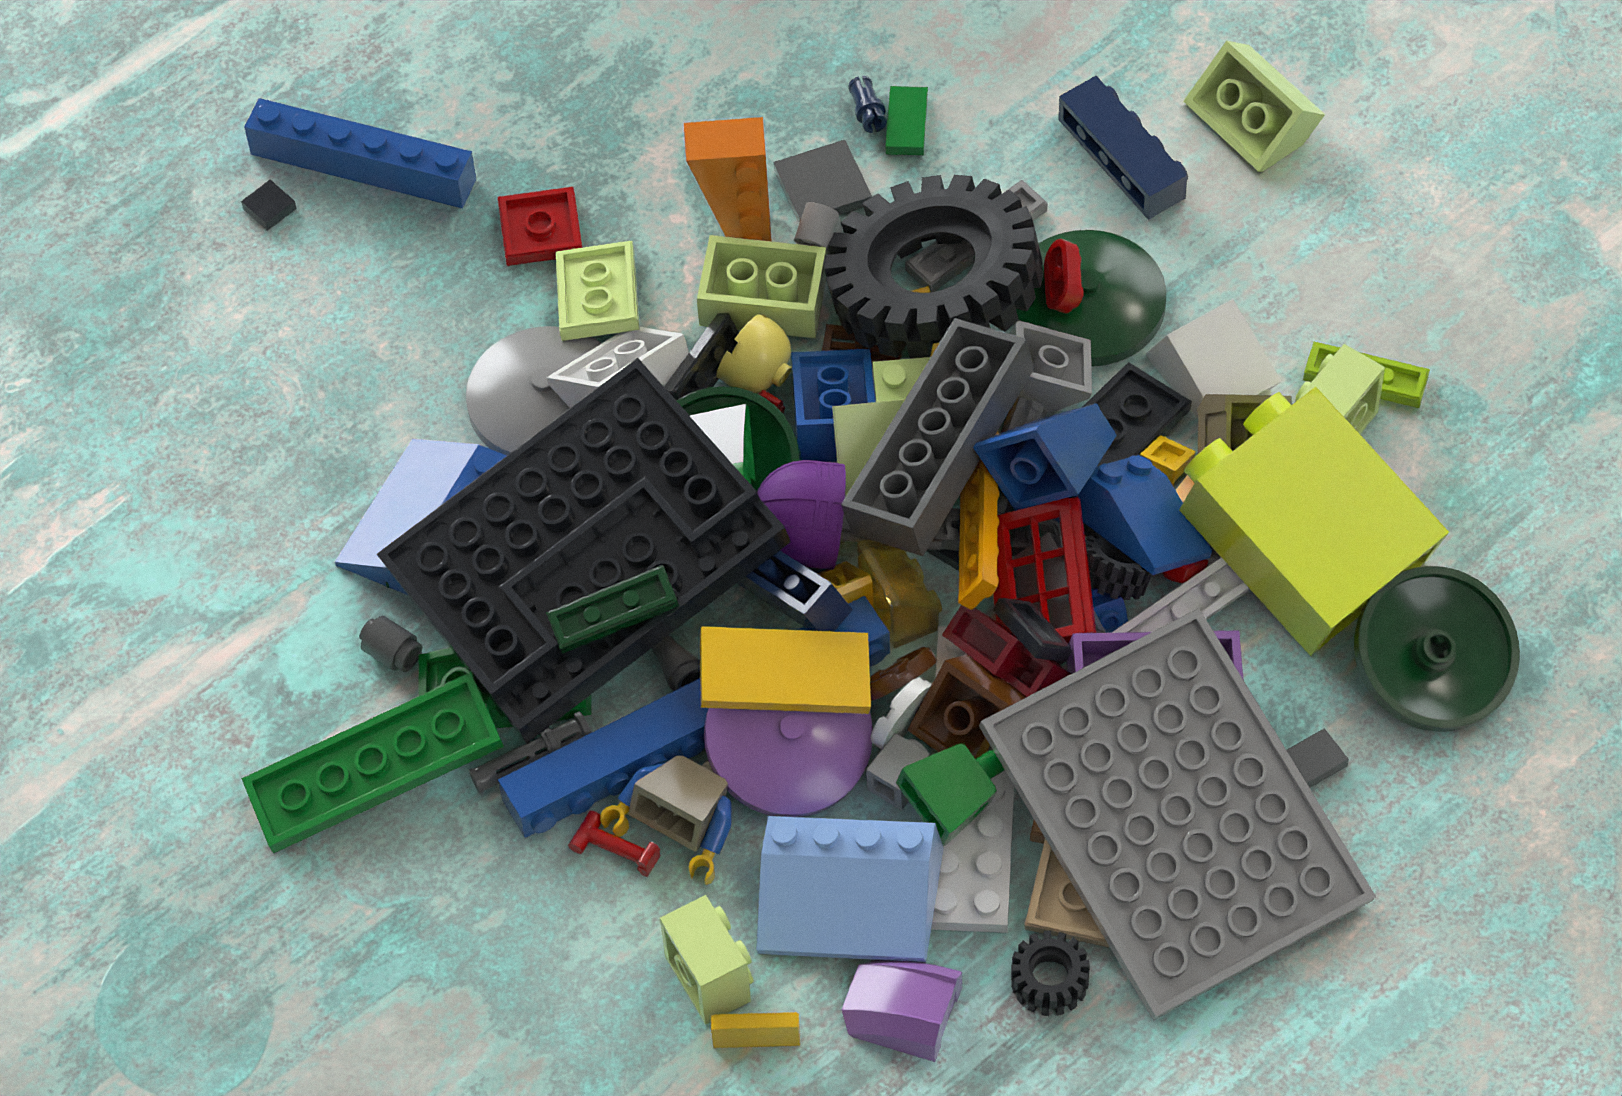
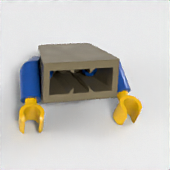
[601,756,732,885]

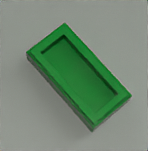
[885,86,928,156]

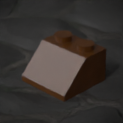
[908,655,1027,759]

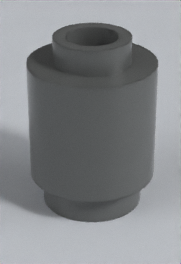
[359,615,423,672]

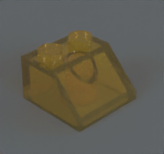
[857,540,943,649]

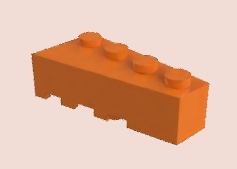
[684,117,772,242]

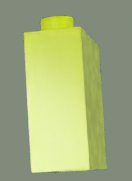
[1179,386,1449,656]

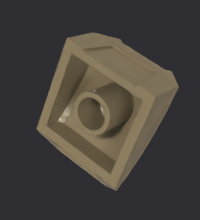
[1196,394,1293,454]

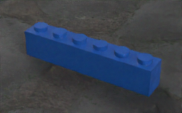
[244,98,476,209]

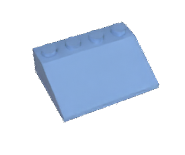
[756,816,944,962]

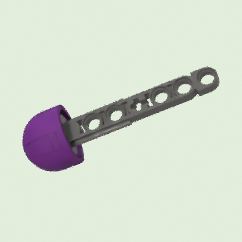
[757,460,1098,570]

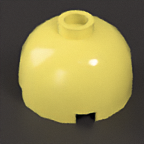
[717,314,792,394]

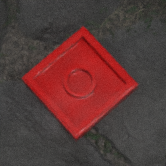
[497,186,582,266]

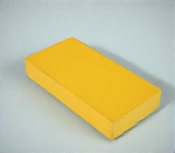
[711,1012,800,1048]

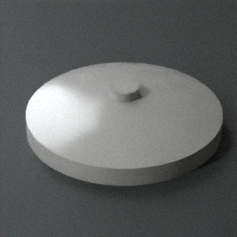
[466,326,602,455]

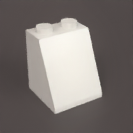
[1146,299,1281,418]

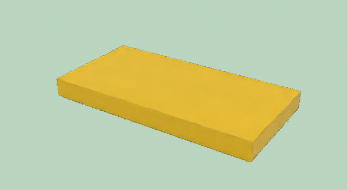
[700,626,871,714]

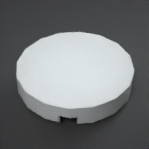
[871,677,932,750]

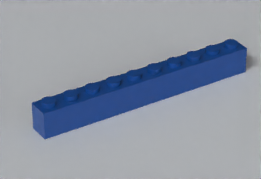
[498,596,890,838]

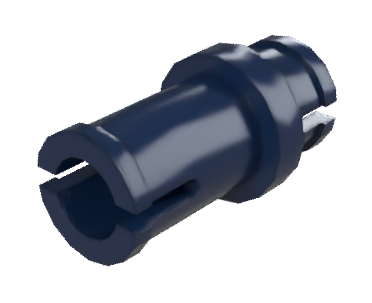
[848,76,887,133]

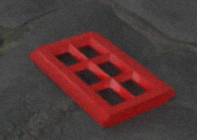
[993,497,1096,643]

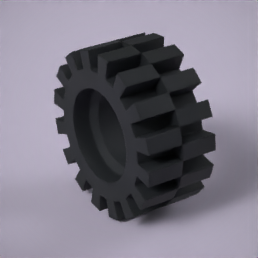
[1085,534,1152,600]
[1011,930,1090,1016]

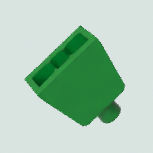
[896,744,1005,847]

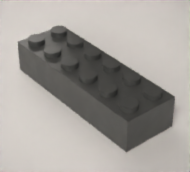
[841,318,1035,556]

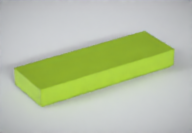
[1303,341,1430,408]

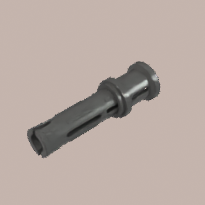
[468,711,592,794]

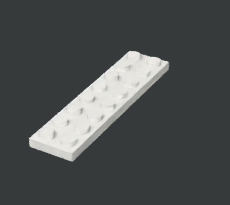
[931,626,1014,933]

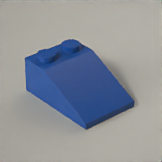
[791,349,876,462]
[1074,455,1212,575]

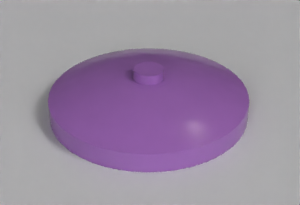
[704,708,873,817]

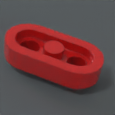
[1044,239,1083,313]

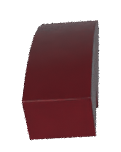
[942,605,1071,697]

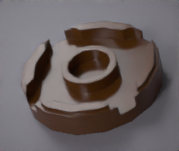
[870,647,937,701]

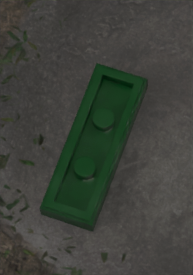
[546,565,679,653]

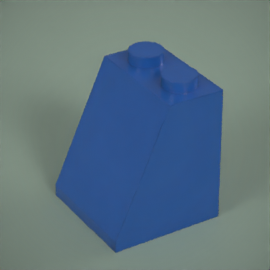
[973,404,1117,511]

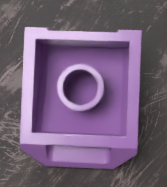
[841,960,962,1062]

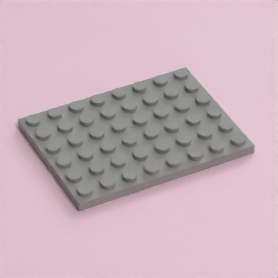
[979,608,1376,1021]

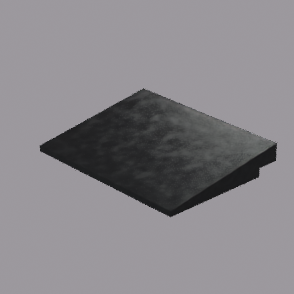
[377,358,791,744]

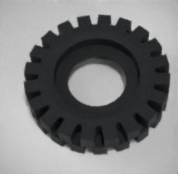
[824,174,1043,359]

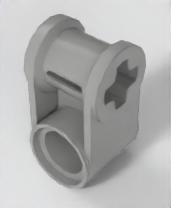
[794,202,843,255]

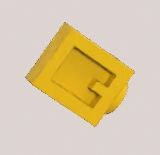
[1140,435,1196,487]

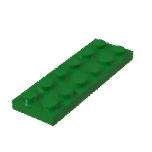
[241,672,504,854]

